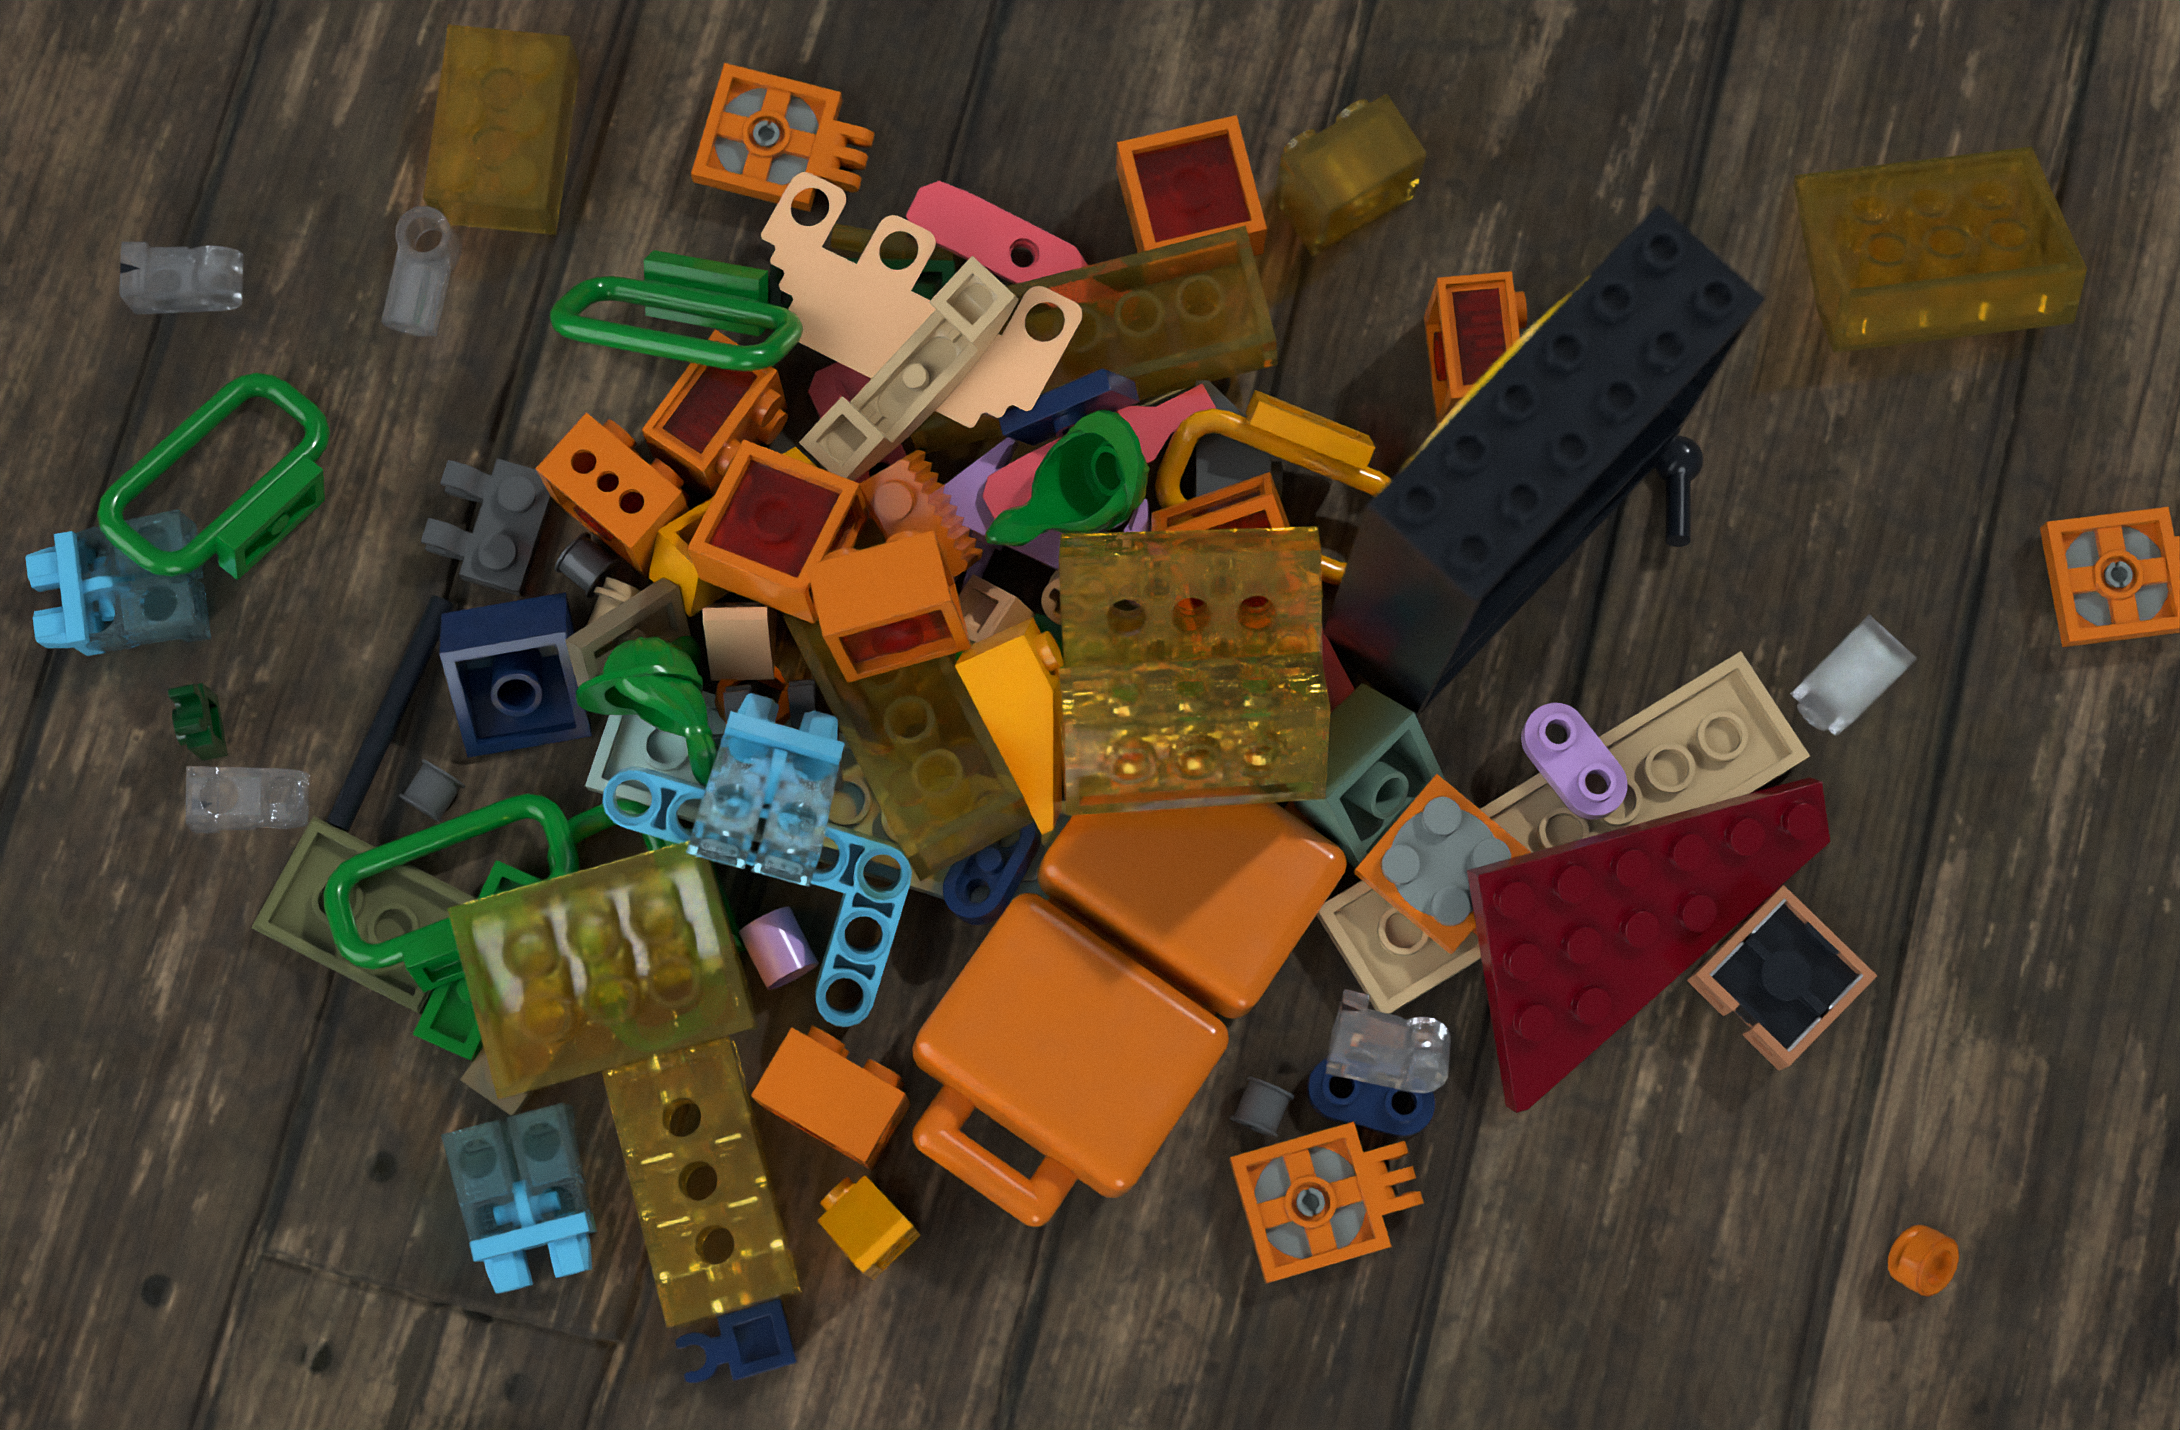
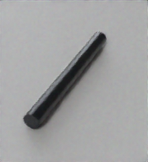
[326,595,455,832]

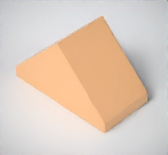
[702,602,777,681]

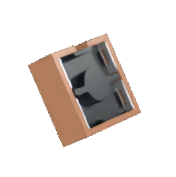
[1687,885,1877,1071]

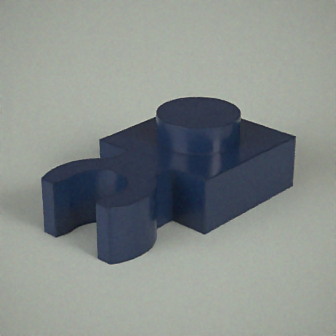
[675,1299,799,1383]

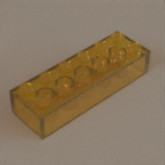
[910,226,1278,454]
[780,509,1034,881]

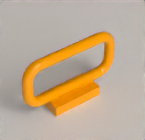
[1155,390,1392,586]

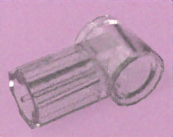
[381,206,462,337]

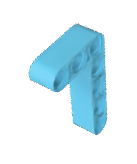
[603,766,912,1027]

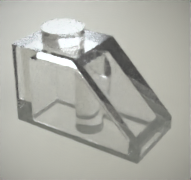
[1790,614,1917,736]

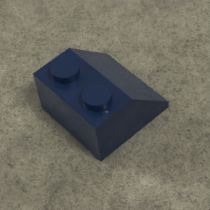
[439,592,592,758]

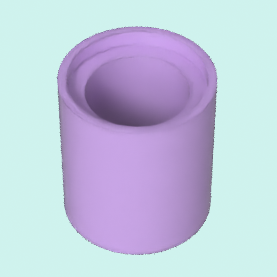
[739,907,819,990]

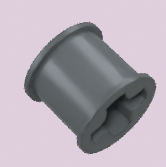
[554,532,621,598]
[398,759,466,823]
[1230,1076,1294,1138]

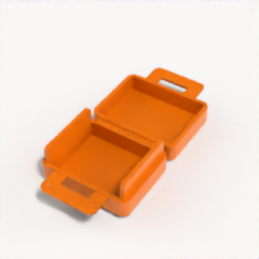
[912,710,1347,1227]

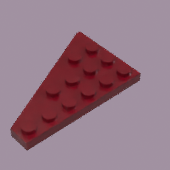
[1467,777,1831,1113]

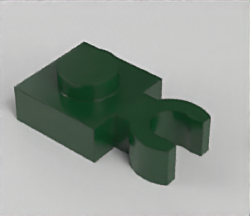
[168,683,228,761]

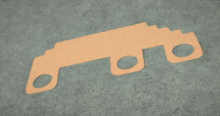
[761,172,1082,428]

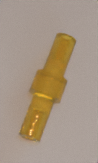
[830,223,953,260]

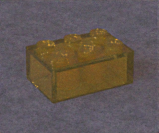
[423,24,580,235]

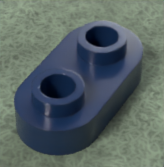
[943,801,1041,925]
[1307,1055,1435,1137]

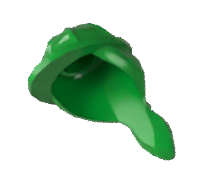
[985,410,1150,546]
[576,636,721,791]

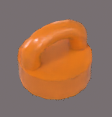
[1888,1224,1959,1297]

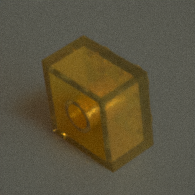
[1274,93,1427,257]

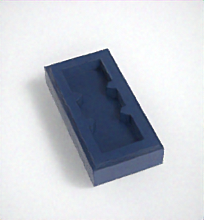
[999,368,1140,446]

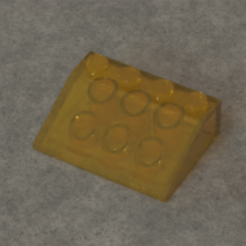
[1793,146,2087,353]
[447,837,759,1099]

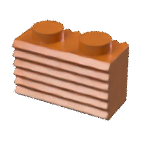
[860,450,983,578]

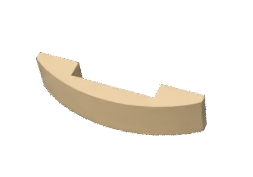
[799,256,1019,481]

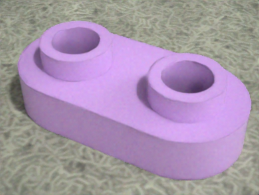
[1521,703,1628,820]

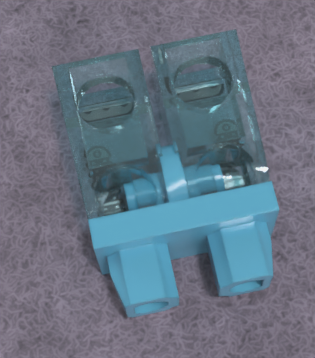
[25,509,211,656]
[686,693,845,887]
[441,1103,597,1294]

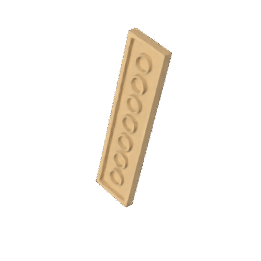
[1317,651,1810,1020]

